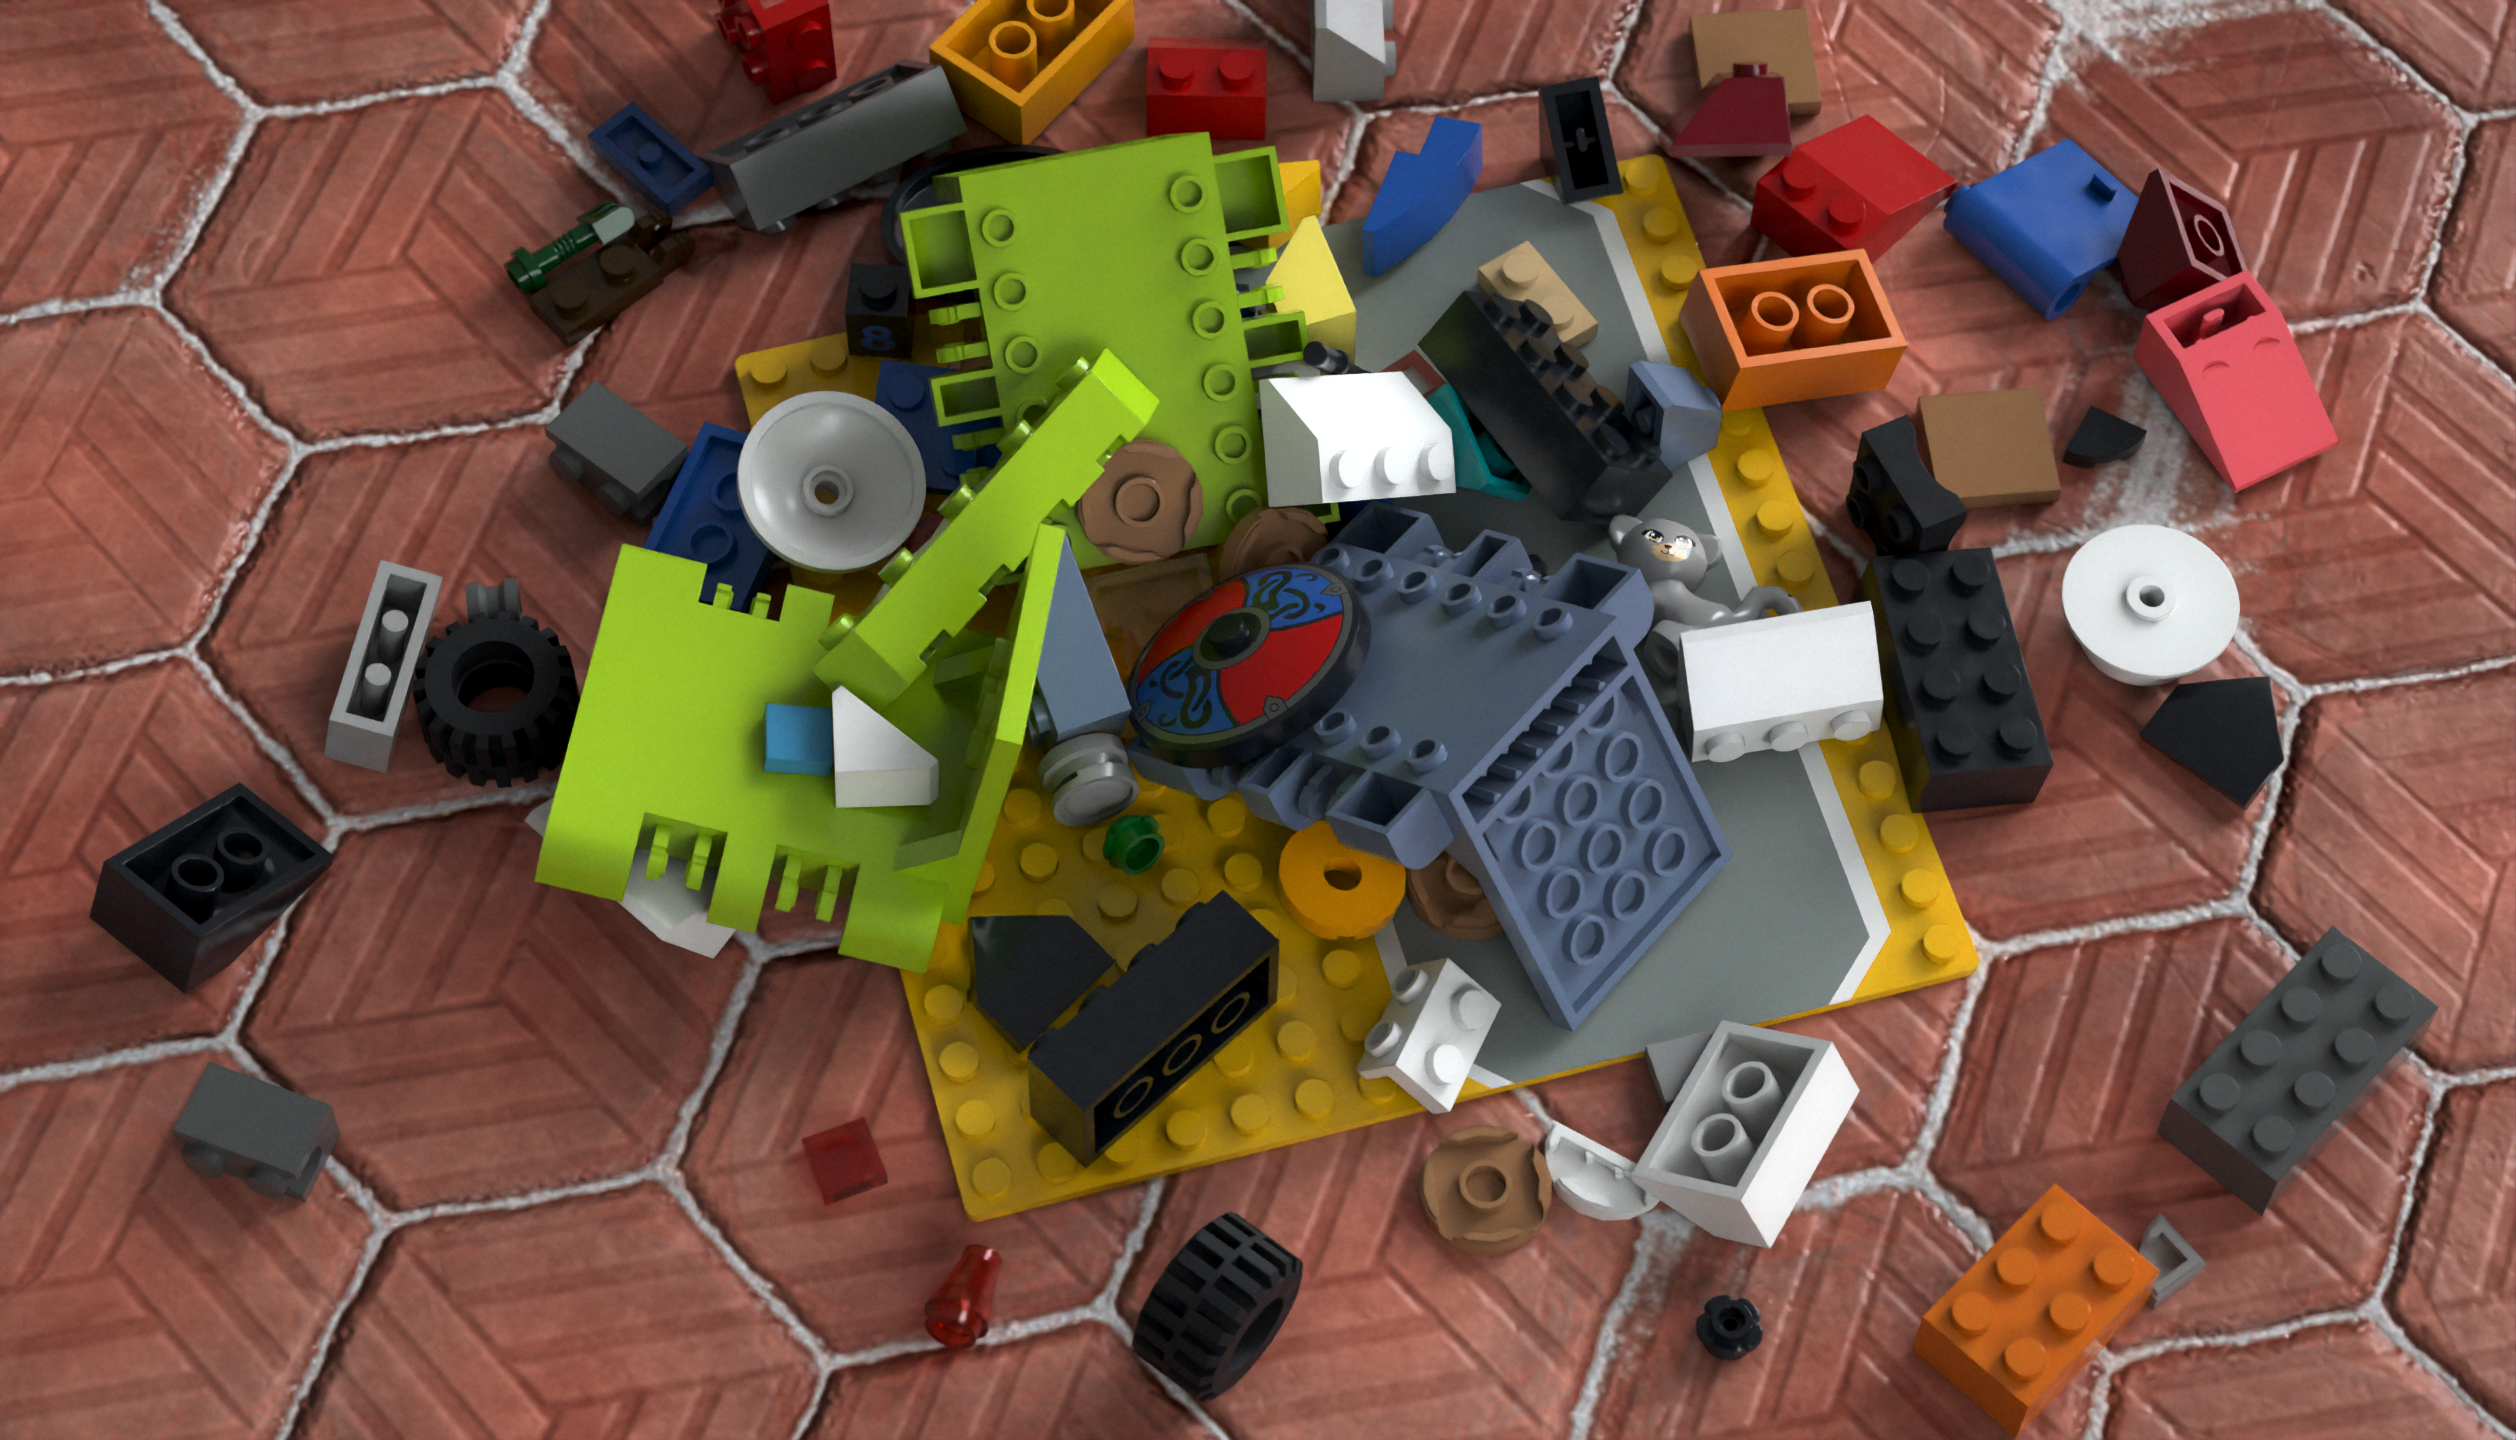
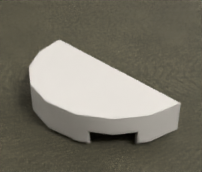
[1544,1120,1660,1221]

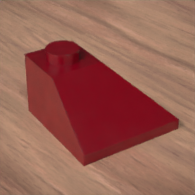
[1658,62,1792,157]
[2117,168,2247,313]

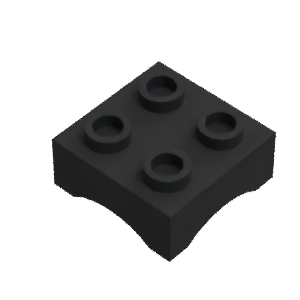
[1846,415,1968,556]

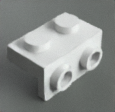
[1356,958,1501,1114]

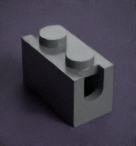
[544,380,689,528]
[173,1062,341,1202]

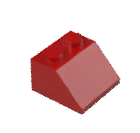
[1146,37,1267,140]

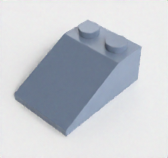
[1025,534,1132,755]

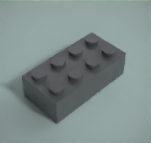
[2157,926,2439,1216]

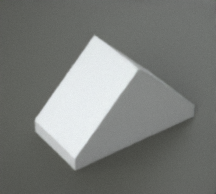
[832,685,939,808]

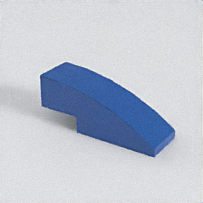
[1362,116,1483,277]

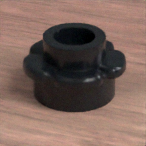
[1696,1295,1763,1361]

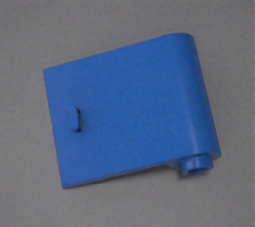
[1943,138,2139,321]

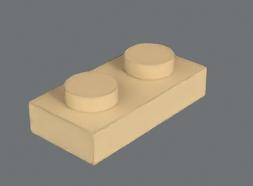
[1477,240,1598,348]

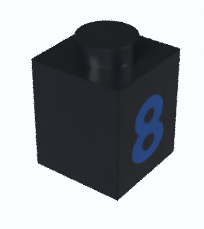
[845,263,916,359]

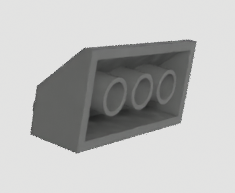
[697,59,968,235]

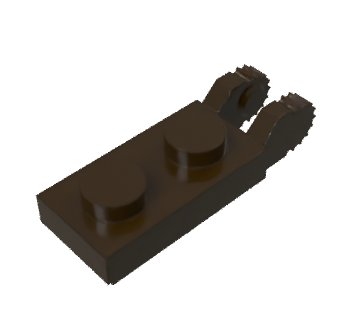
[529,208,697,347]

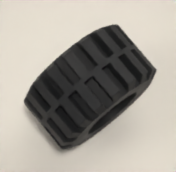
[412,611,580,788]
[1132,1212,1303,1402]

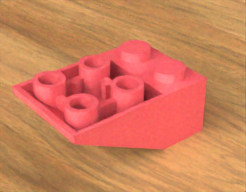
[2133,269,2338,493]

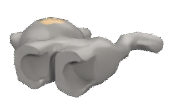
[1608,514,1804,680]

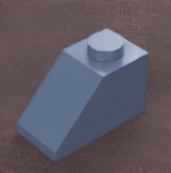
[1624,360,1723,471]

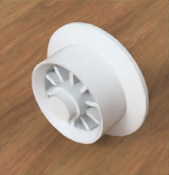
[2061,524,2240,686]

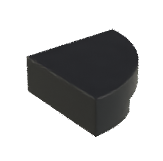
[2063,406,2147,468]

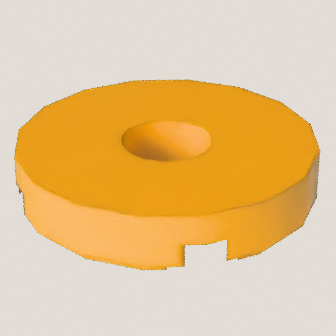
[1276,819,1406,940]

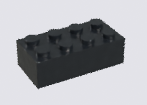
[1418,290,1673,526]
[1853,547,2054,814]
[1027,890,1279,1168]

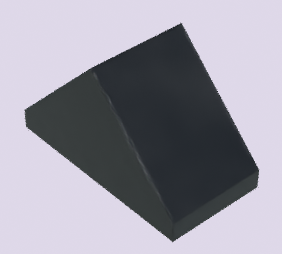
[1538,76,1623,206]

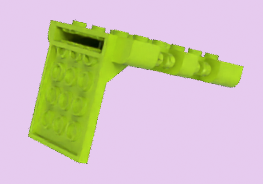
[897,132,1341,587]
[534,523,1066,974]

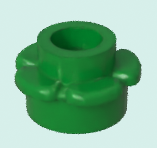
[1102,815,1165,875]

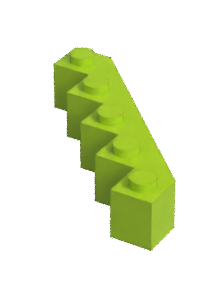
[811,347,1160,714]

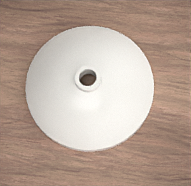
[736,391,926,574]

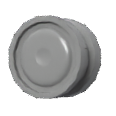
[1037,732,1140,826]

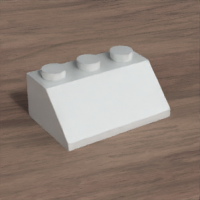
[1259,371,1456,507]
[1676,601,1884,762]
[524,797,736,959]
[1630,1020,1860,1249]

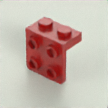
[715,0,837,105]

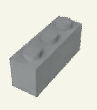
[324,560,443,773]

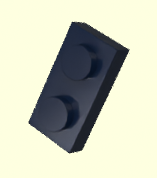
[588,102,714,217]

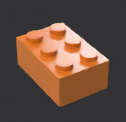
[1678,248,1908,412]
[1912,1183,2160,1438]

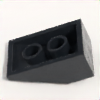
[89,782,334,994]

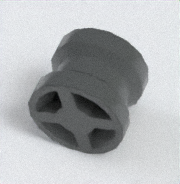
[465,577,523,624]

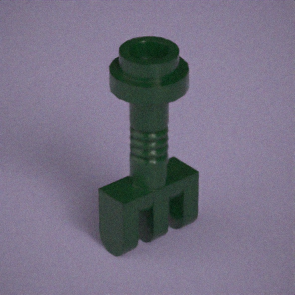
[504,201,635,295]

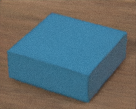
[763,704,833,776]

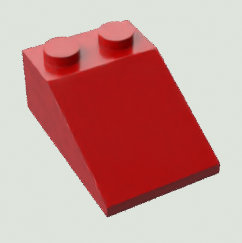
[1750,114,1958,265]

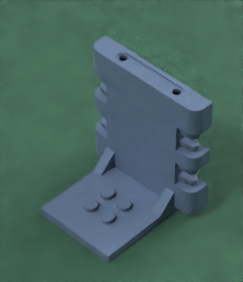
[1125,500,1733,1032]

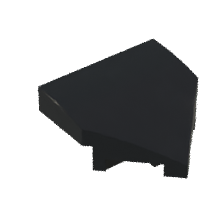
[2140,676,2284,811]
[967,915,1116,1054]

